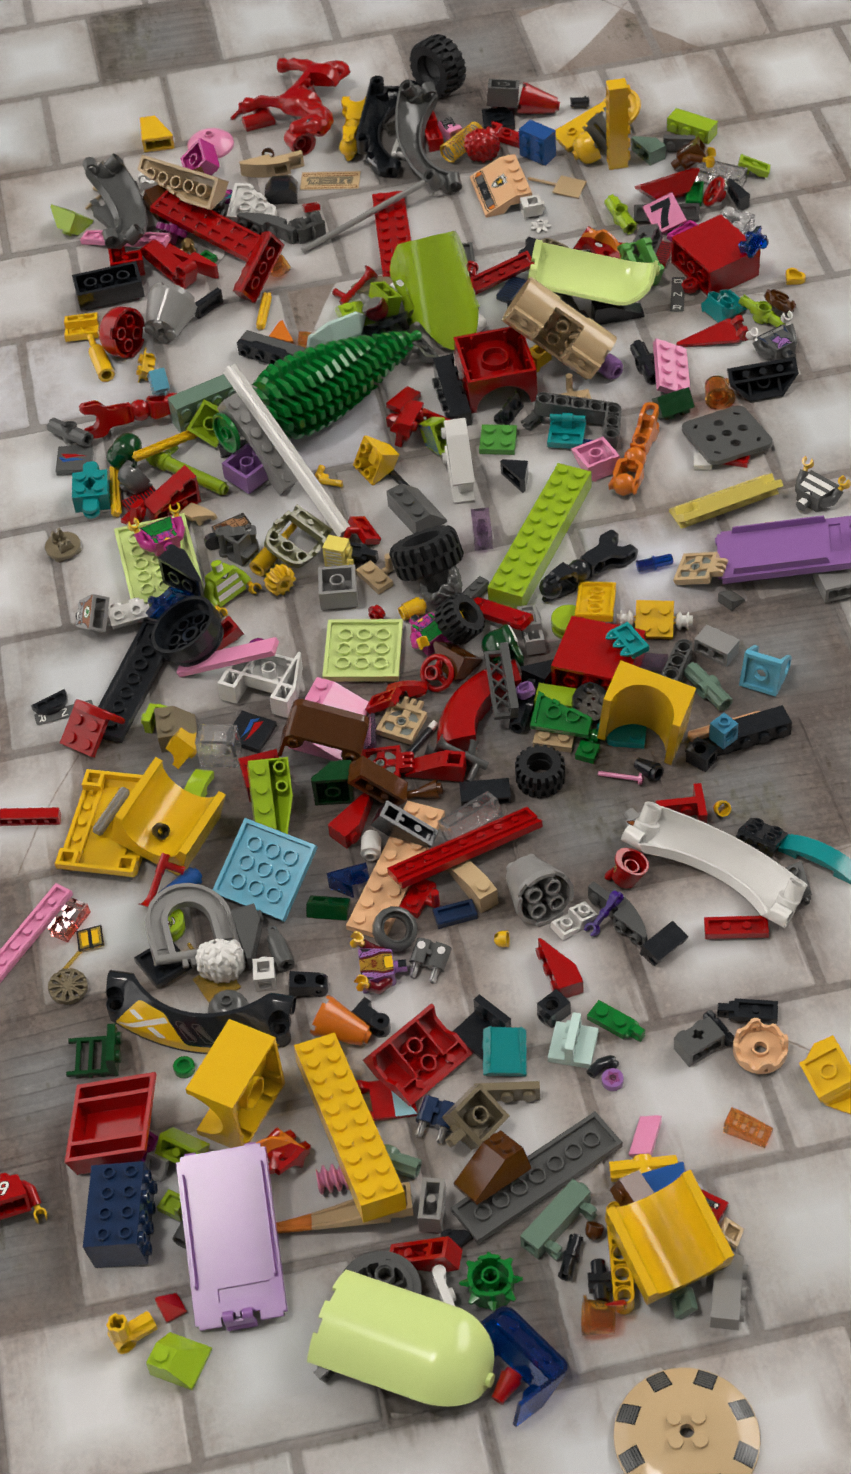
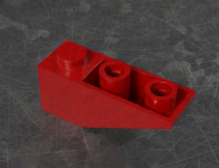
[405,750,467,782]
[535,938,584,998]

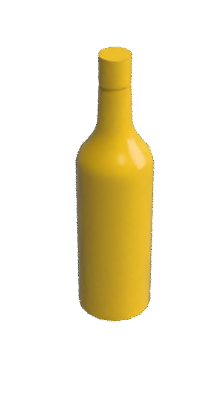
[87,334,115,382]
[249,523,297,576]

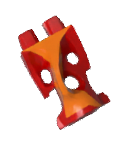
[573,226,623,259]
[256,1128,311,1175]

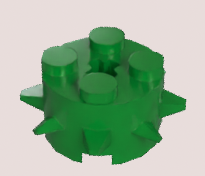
[459,1252,523,1311]

